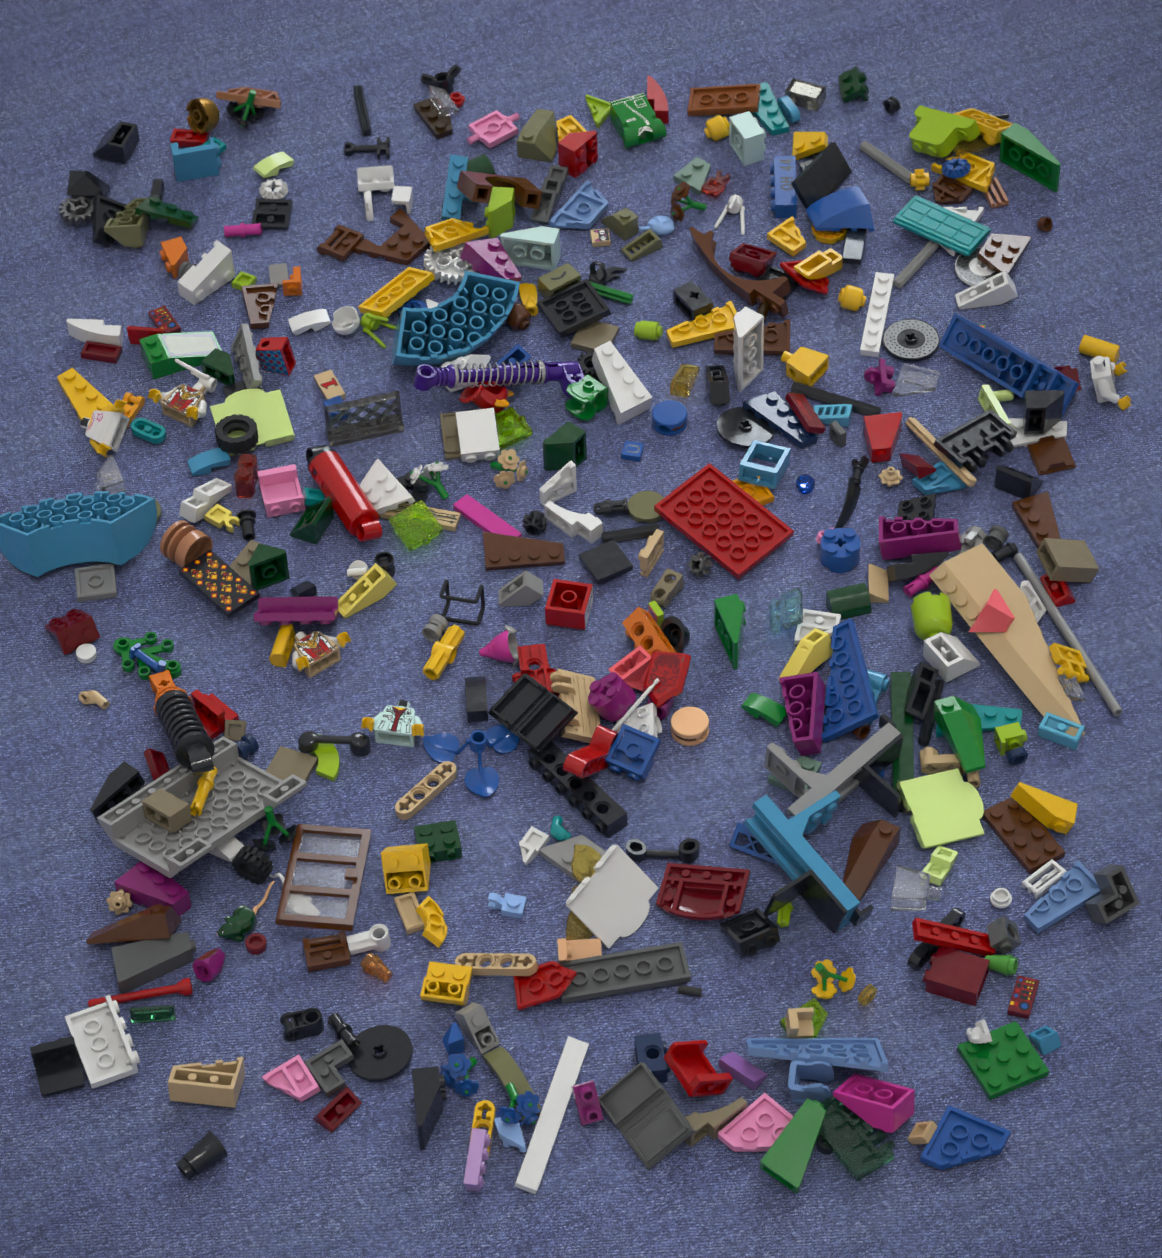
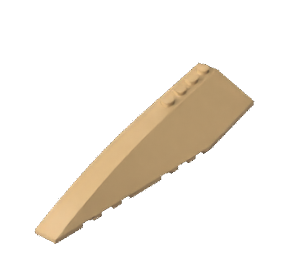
[929,543,1085,746]

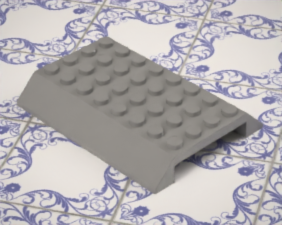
[97,736,308,878]

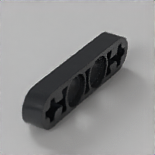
[907,907,966,971]

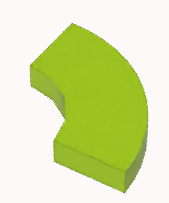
[310,734,340,782]

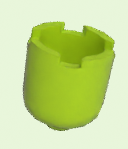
[910,592,953,641]

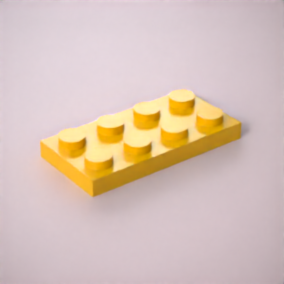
[358,267,435,318]

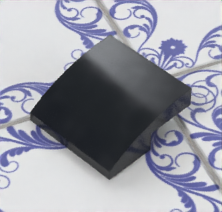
[252,199,293,229]

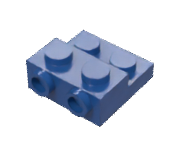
[605,724,661,782]

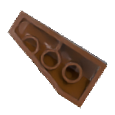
[843,819,900,901]
[86,904,181,944]

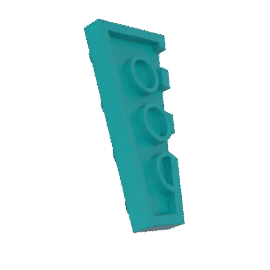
[751,82,789,136]
[936,704,1022,737]

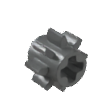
[687,552,713,577]

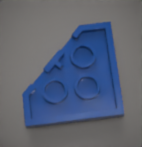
[920,1105,1011,1170]

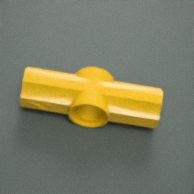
[423,625,465,680]

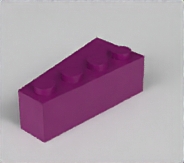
[879,516,962,560]

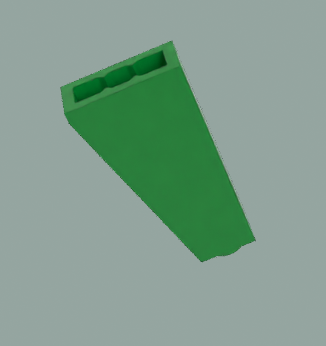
[759,1098,826,1194]

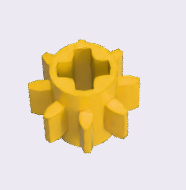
[910,169,929,191]

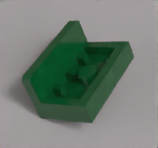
[838,66,869,103]

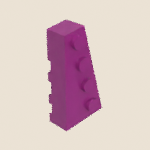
[779,672,826,756]

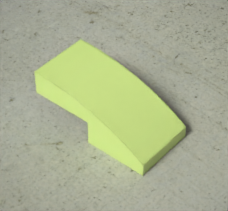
[253,151,294,178]
[920,845,959,886]

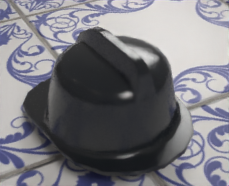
[660,616,690,653]

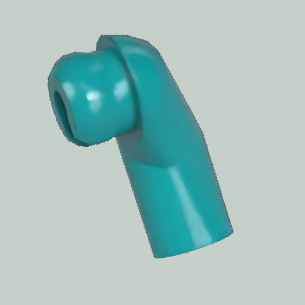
[550,816,571,841]

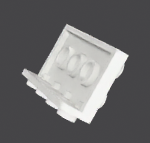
[65,995,140,1089]

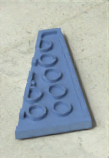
[746,1038,888,1072]

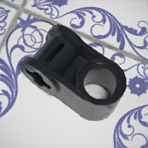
[280,1007,324,1042]

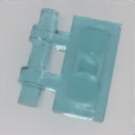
[769,588,803,634]

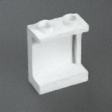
[456,408,500,463]

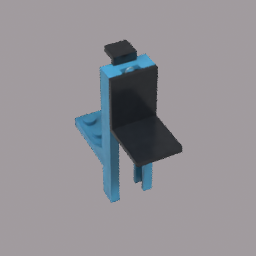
[744,790,874,933]

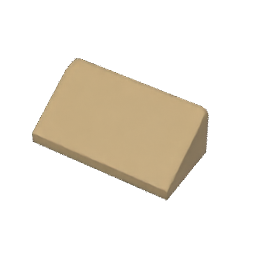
[868,564,889,603]

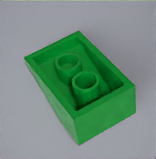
[714,594,746,670]

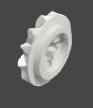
[259,178,288,199]

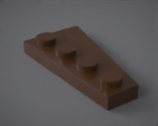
[714,319,790,355]
[1012,491,1061,549]
[483,532,565,571]

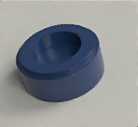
[1006,747,1028,766]

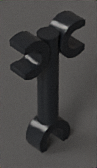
[344,137,391,159]

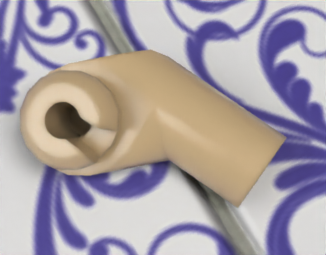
[79,690,110,709]

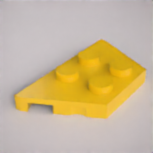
[931,152,995,193]
[424,218,489,252]

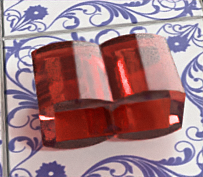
[234,454,259,499]

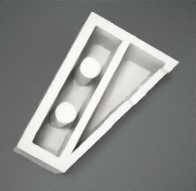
[178,240,235,305]

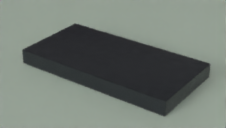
[791,142,852,209]

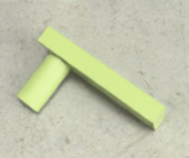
[978,384,1014,426]

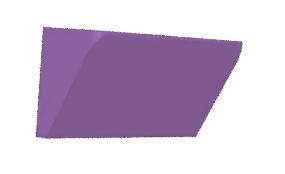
[719,1051,768,1091]

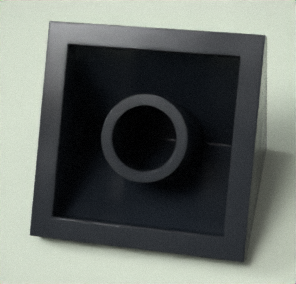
[995,465,1043,499]

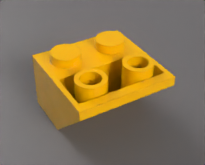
[381,843,431,894]

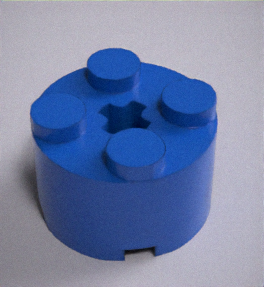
[820,528,860,573]

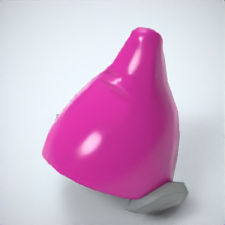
[479,625,519,668]

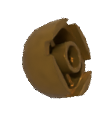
[186,98,220,134]

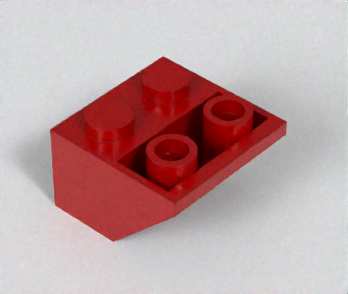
[558,131,598,178]

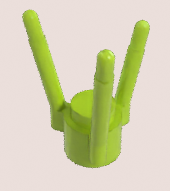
[360,313,396,349]

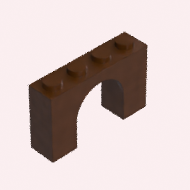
[457,170,542,209]

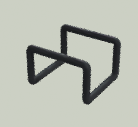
[439,579,485,625]

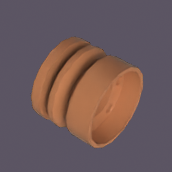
[160,520,213,568]

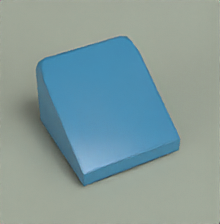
[1028,1025,1061,1055]

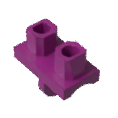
[864,358,895,396]
[571,1080,603,1126]

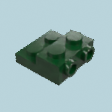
[414,820,462,864]

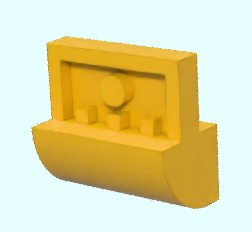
[420,961,473,1006]

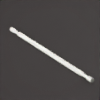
[612,678,660,731]

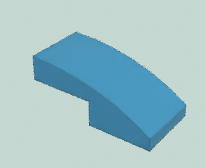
[187,448,231,476]

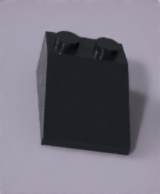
[412,1066,447,1150]

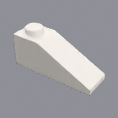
[955,271,1018,310]

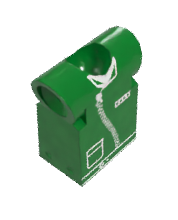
[610,93,667,149]

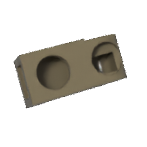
[650,568,684,608]

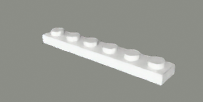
[860,272,894,357]

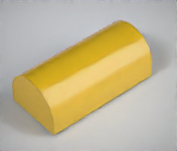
[1079,335,1120,364]
[269,624,296,668]

